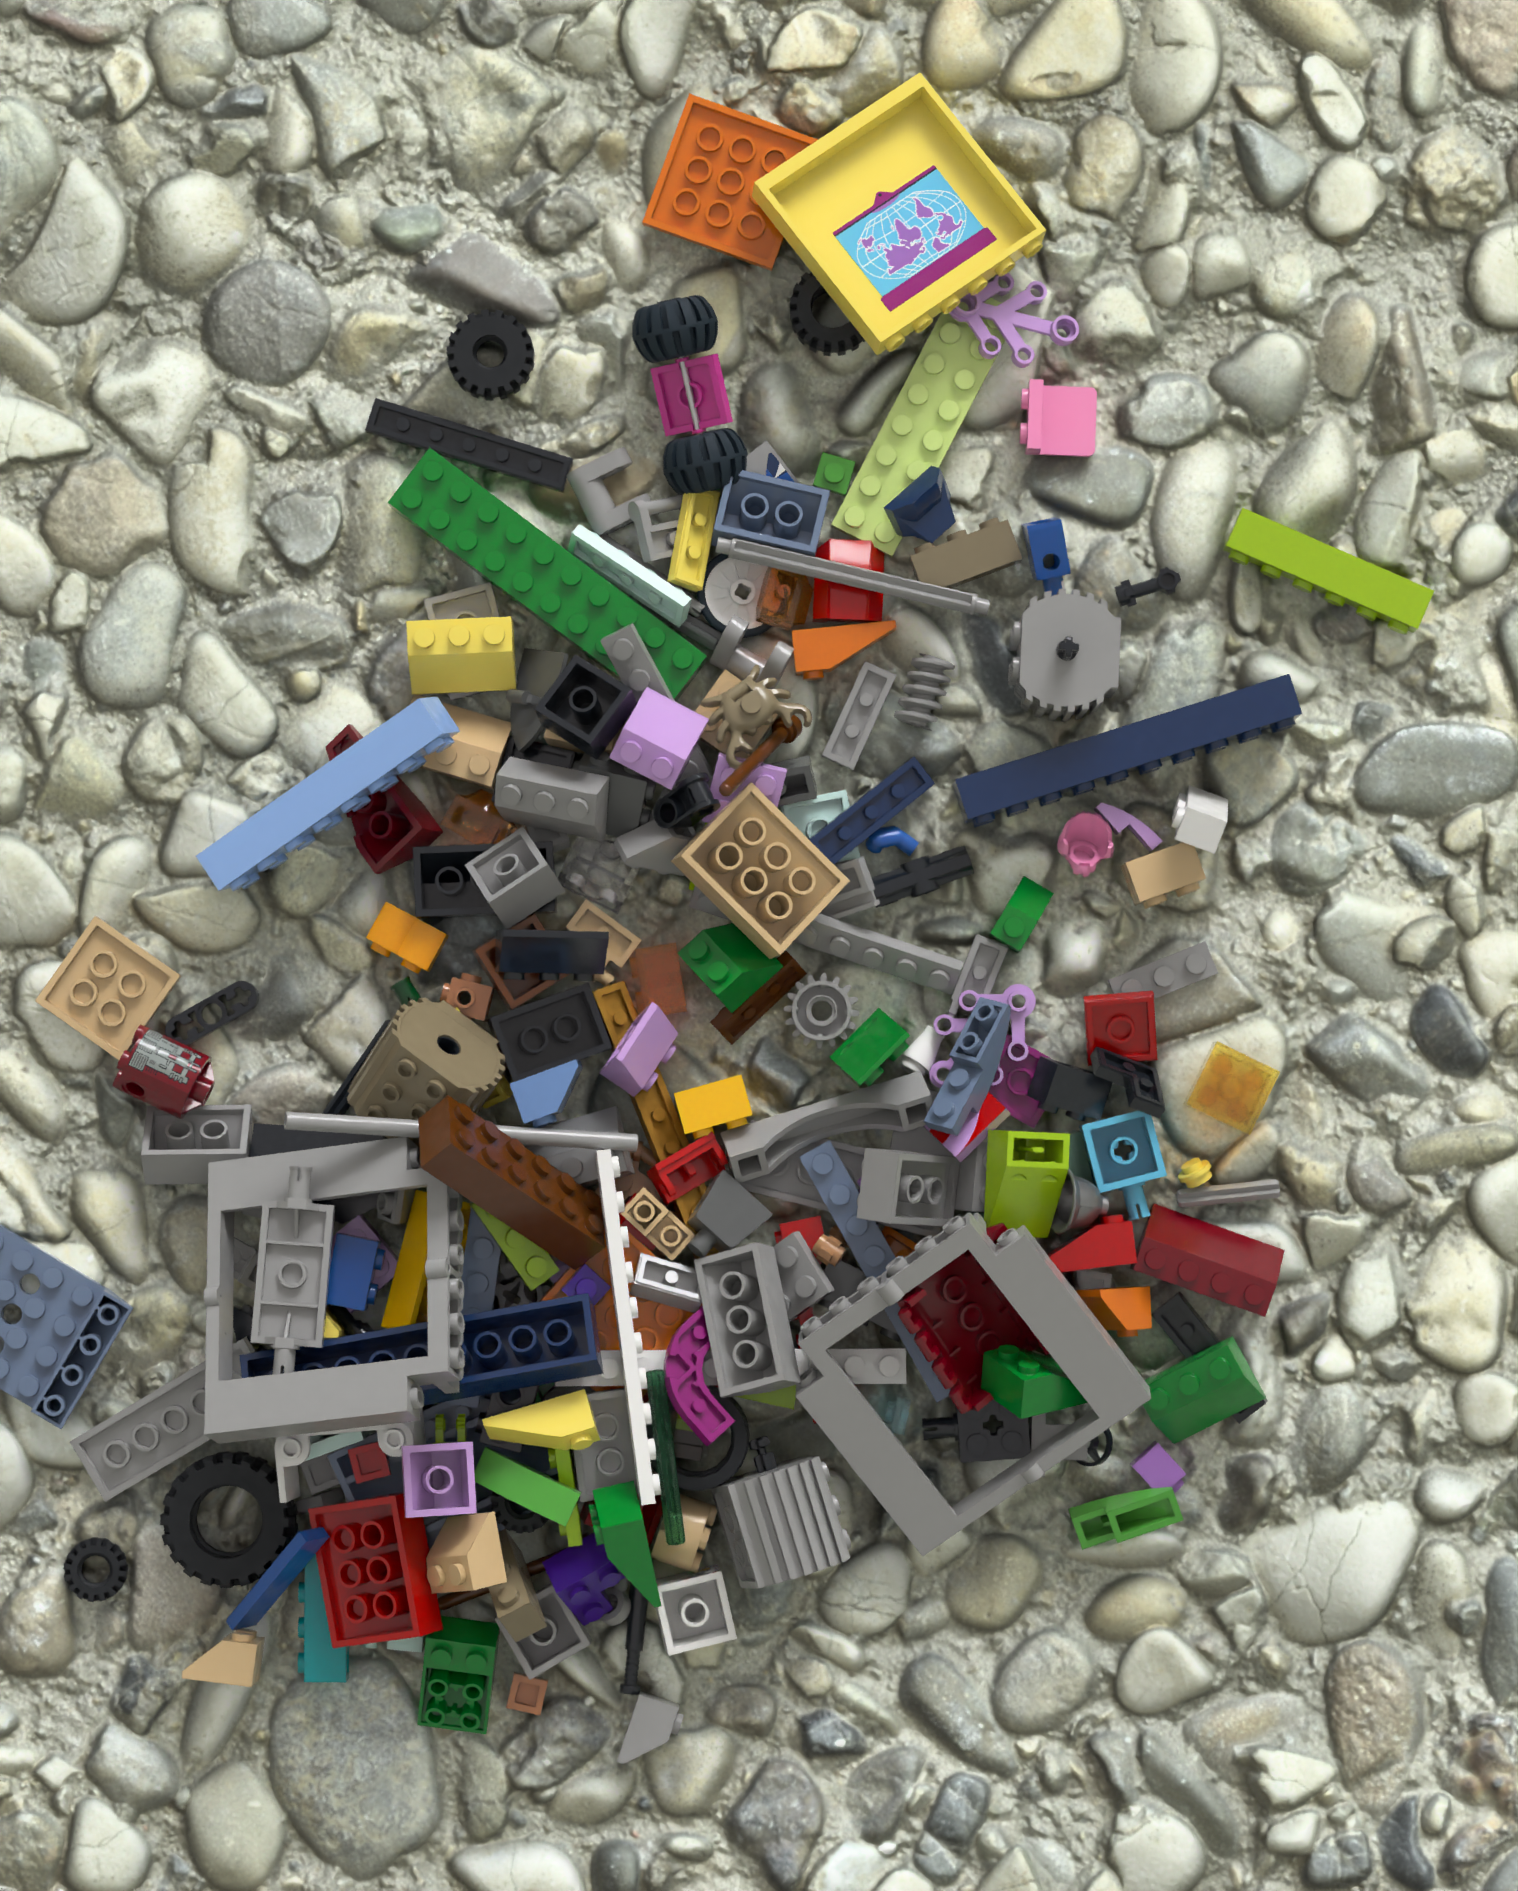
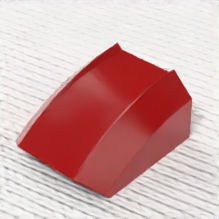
[812,539,885,623]

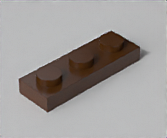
[710,950,807,1045]

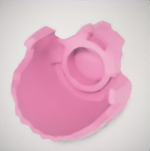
[1057,811,1114,877]

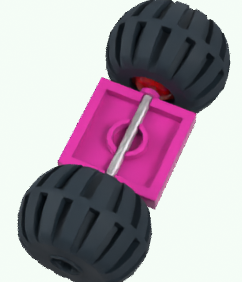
[632,295,748,495]

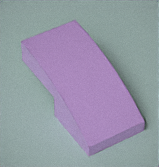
[1094,802,1163,853]

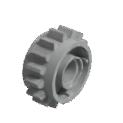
[784,973,859,1049]

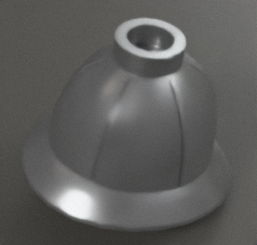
[1051,1169,1109,1234]

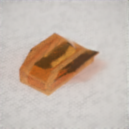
[756,567,814,631]
[440,789,517,844]

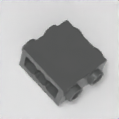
[572,751,657,837]

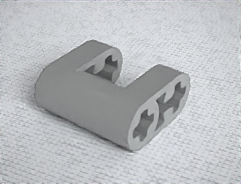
[566,447,651,537]
[709,614,795,689]

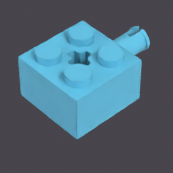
[1079,1110,1167,1221]

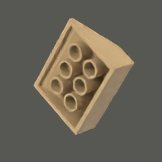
[671,782,850,959]

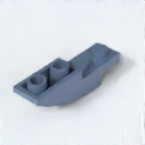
[924,997,1011,1136]

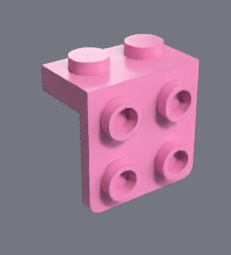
[1019,379,1097,457]

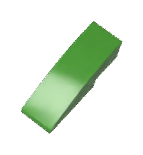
[474,1447,581,1527]
[1068,1487,1184,1550]

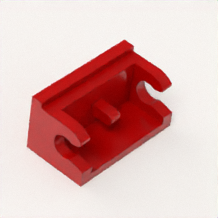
[646,1132,728,1205]

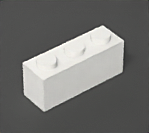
[1171,785,1228,854]

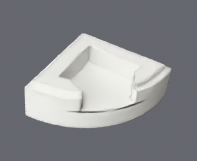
[1076,1270,1112,1290]

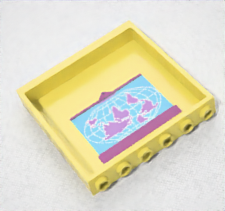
[752,73,1046,355]

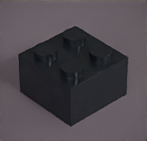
[534,654,637,760]

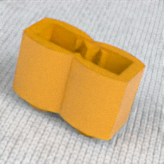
[366,902,449,974]

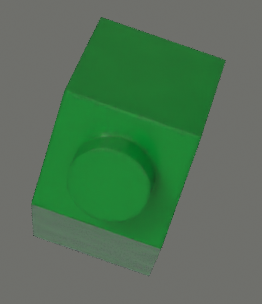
[988,876,1054,953]

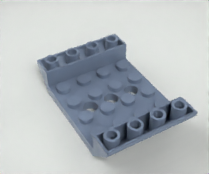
[0,1224,134,1429]

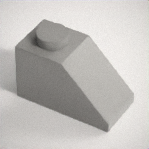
[617,1691,684,1764]

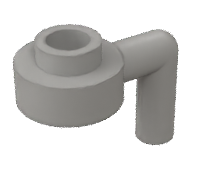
[600,1577,631,1626]

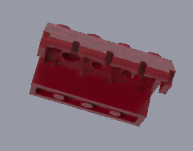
[897,1223,1049,1414]

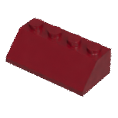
[1130,1203,1285,1317]

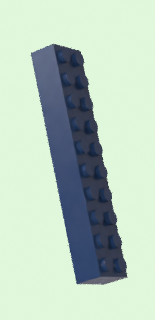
[953,674,1302,828]
[239,1293,604,1405]

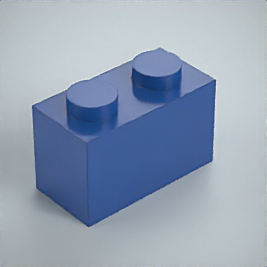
[327,1233,386,1311]

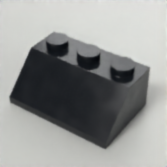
[495,929,609,981]

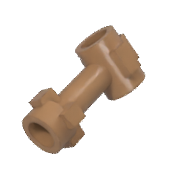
[812,1225,850,1267]

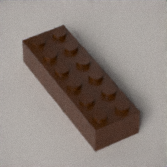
[418,1095,605,1270]

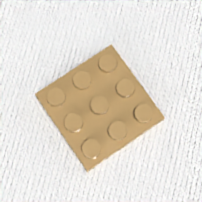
[35,916,181,1060]

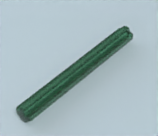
[646,1369,685,1546]

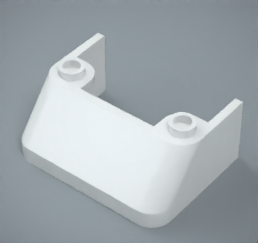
[275,1408,426,1503]

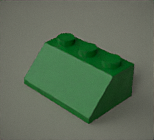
[1143,1336,1266,1444]

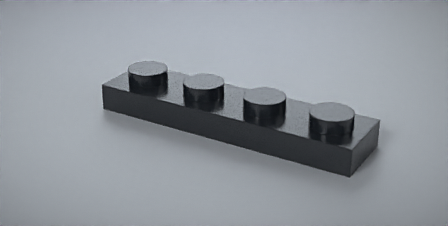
[1151,1291,1268,1424]

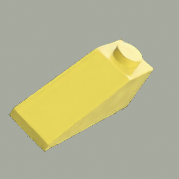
[482,1389,600,1450]

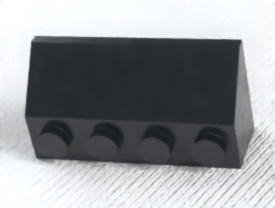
[413,841,557,919]

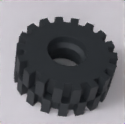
[446,309,535,401]

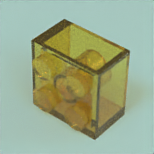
[1183,1041,1280,1135]

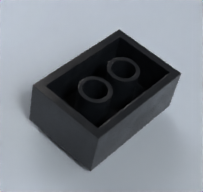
[487,982,612,1083]

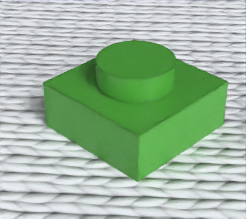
[813,452,856,497]

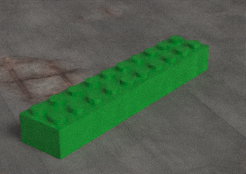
[388,447,708,702]

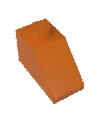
[1076,1286,1152,1337]

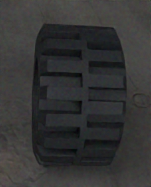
[790,272,865,356]

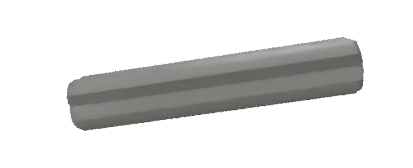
[1176,1179,1280,1208]

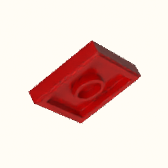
[1083,990,1158,1066]

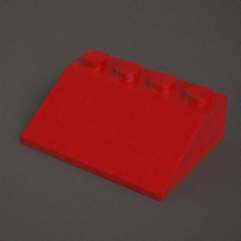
[308,1492,443,1648]

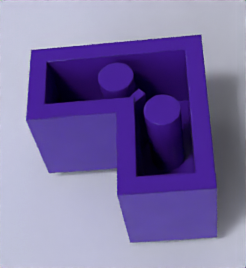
[542,1532,625,1626]

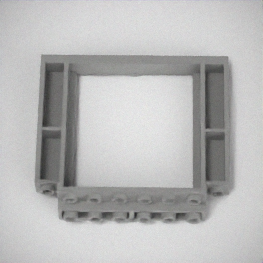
[204,1137,465,1444]
[795,1212,1151,1556]

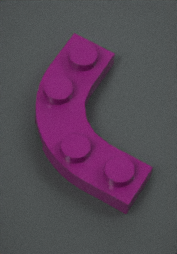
[664,1305,735,1446]

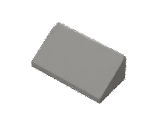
[629,1253,702,1313]

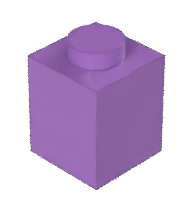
[1130,1441,1186,1493]

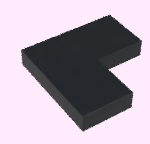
[1090,1047,1165,1119]

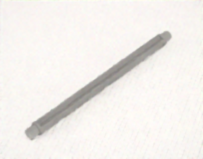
[715,537,990,616]

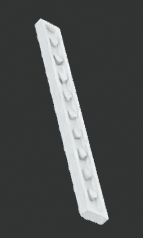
[595,1149,661,1505]
[555,1348,906,1386]

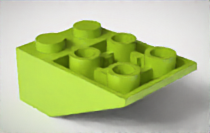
[984,1130,1070,1238]

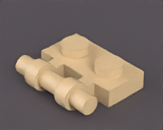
[566,899,642,987]

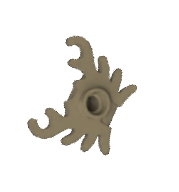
[700,665,812,770]

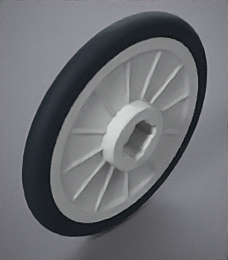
[697,553,787,638]

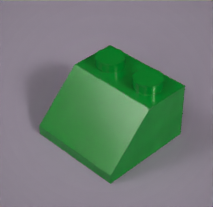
[677,923,783,1013]

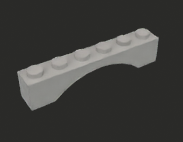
[720,1071,933,1183]

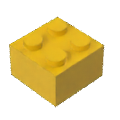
[674,1075,753,1139]

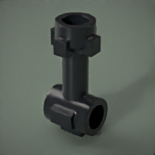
[1114,567,1181,607]

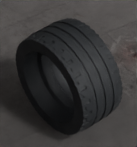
[646,1385,750,1491]

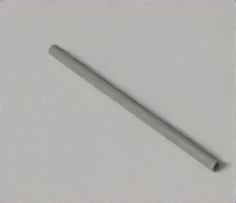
[284,1112,638,1152]

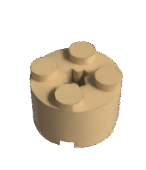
[651,1492,717,1574]

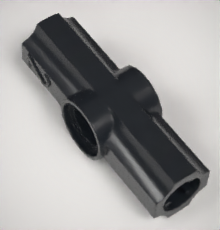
[872,845,974,908]

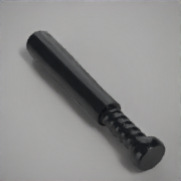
[619,1558,653,1695]

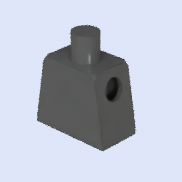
[687,1169,773,1258]

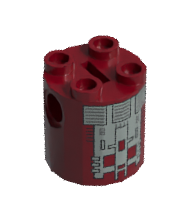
[112,1024,215,1119]

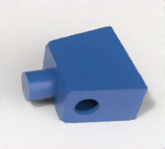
[1021,517,1071,596]

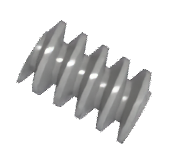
[894,653,955,731]

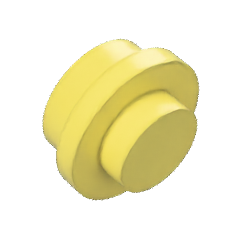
[1178,1158,1212,1188]

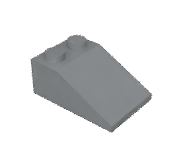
[856,1148,960,1226]

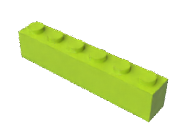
[1223,508,1434,635]

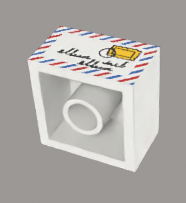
[656,1564,737,1656]

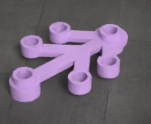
[949,273,1079,368]
[929,984,1036,1088]

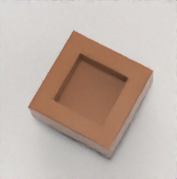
[506,1672,549,1715]

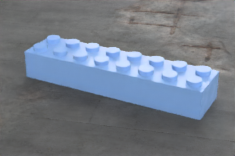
[196,696,460,892]

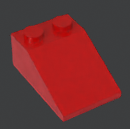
[1047,1214,1137,1272]

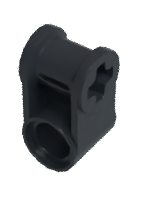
[653,773,721,828]

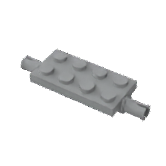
[250,1166,335,1374]

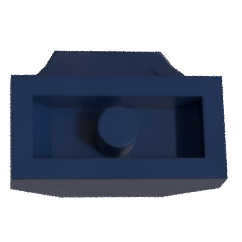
[884,466,956,543]

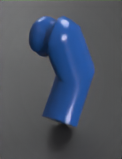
[866,826,920,856]

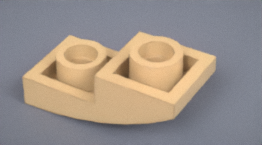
[620,1187,695,1262]

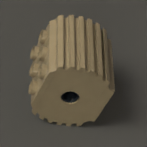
[347,998,505,1148]

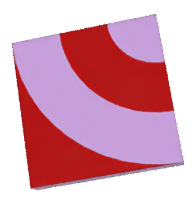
[923,1091,1011,1163]

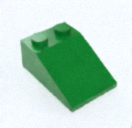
[981,1345,1088,1419]
[588,1480,662,1608]

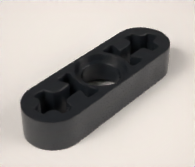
[165,981,259,1046]

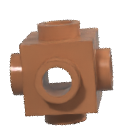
[440,973,495,1022]

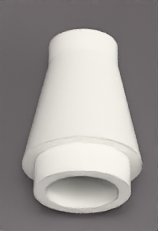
[898,1025,945,1077]

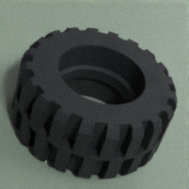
[160,1451,298,1588]

